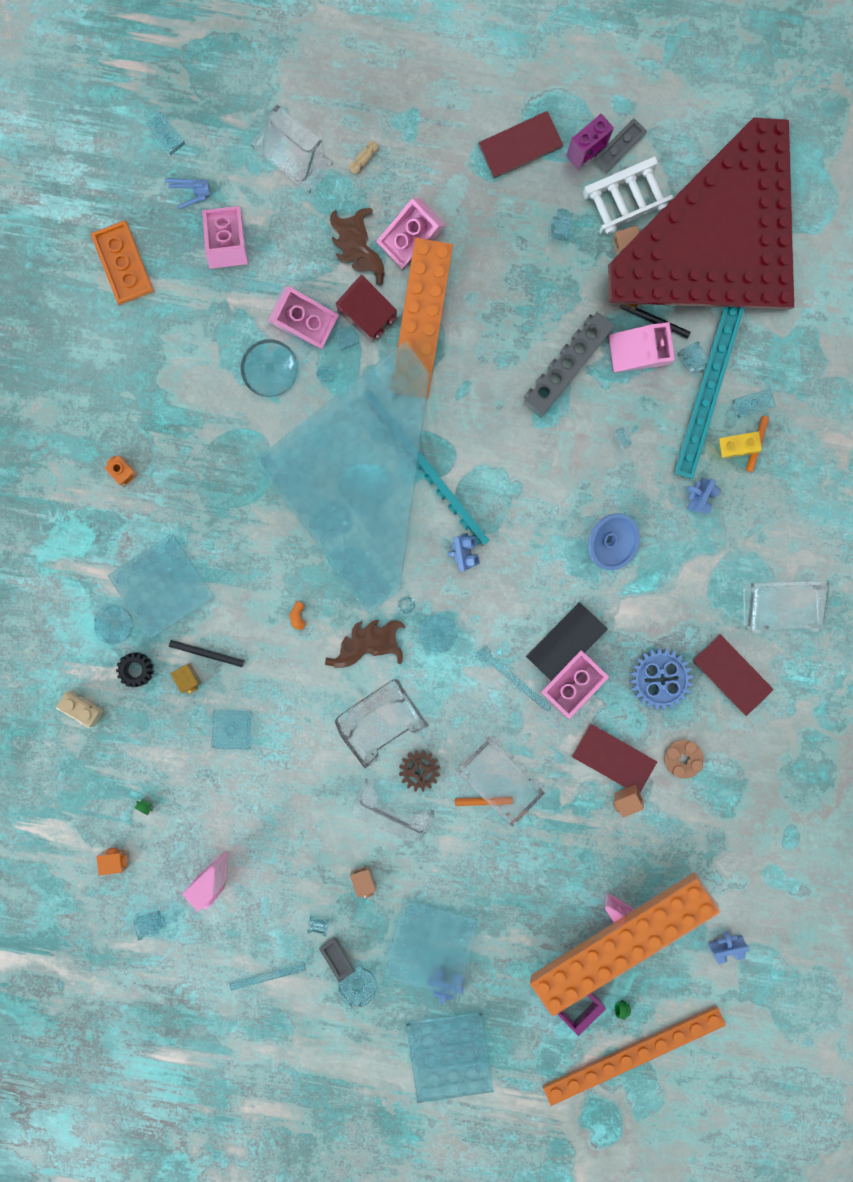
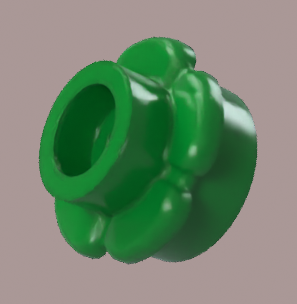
[135,799,153,816]
[615,1000,631,1020]

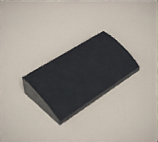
[526,602,608,681]

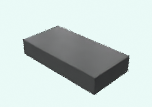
[319,937,356,982]

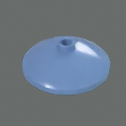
[588,513,640,570]

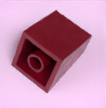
[335,274,397,343]

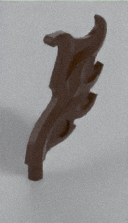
[330,208,385,285]
[325,620,406,668]

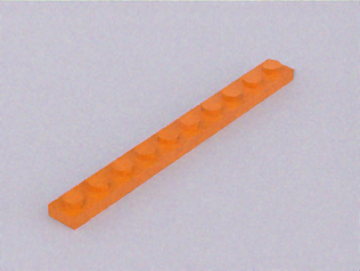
[542,1006,726,1106]

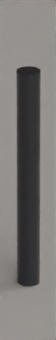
[620,304,691,339]
[169,640,245,668]

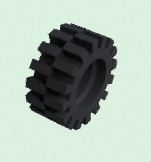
[116,652,154,688]

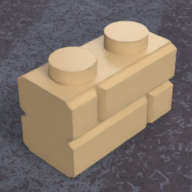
[56,690,104,728]

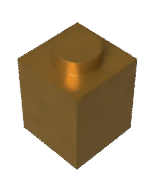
[170,663,201,695]

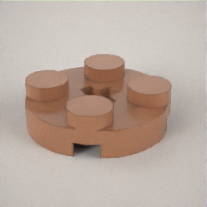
[664,739,704,779]

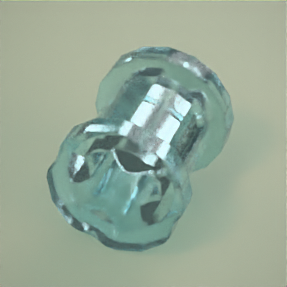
[307,916,329,937]

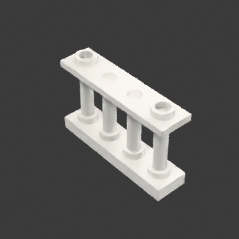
[582,156,673,235]

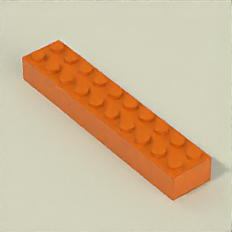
[530,872,720,1017]

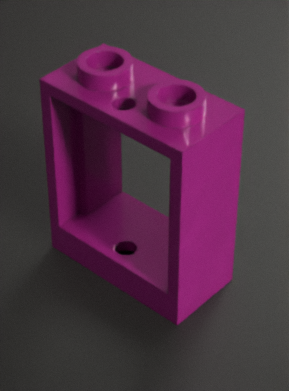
[566,113,614,170]
[557,992,606,1036]

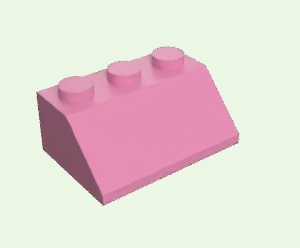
[541,650,609,719]

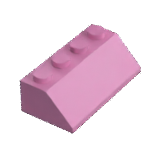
[182,850,228,912]

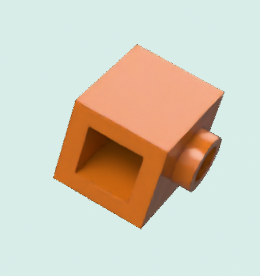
[104,455,138,487]
[96,848,129,876]

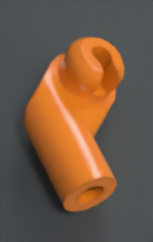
[289,601,306,630]

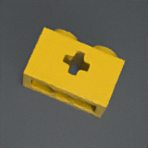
[719,431,762,459]

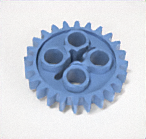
[630,648,693,710]

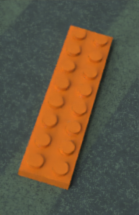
[390,238,453,399]

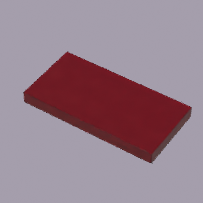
[478,111,563,179]
[692,634,774,716]
[571,723,657,792]

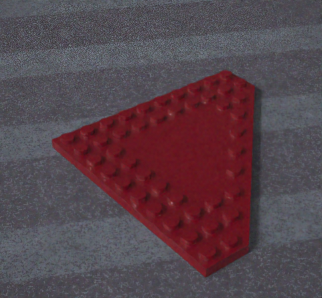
[608,117,794,309]

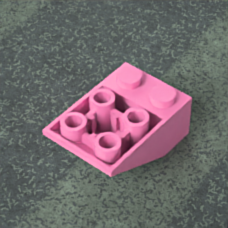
[608,322,675,373]

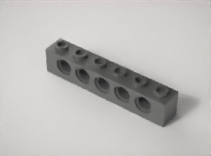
[524,311,615,418]

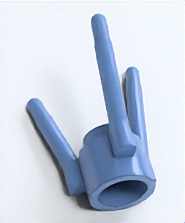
[165,178,210,209]

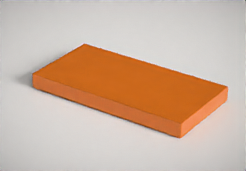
[90,220,154,306]

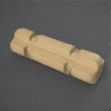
[349,140,379,175]

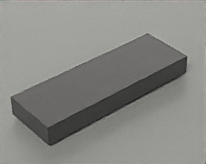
[593,118,647,174]

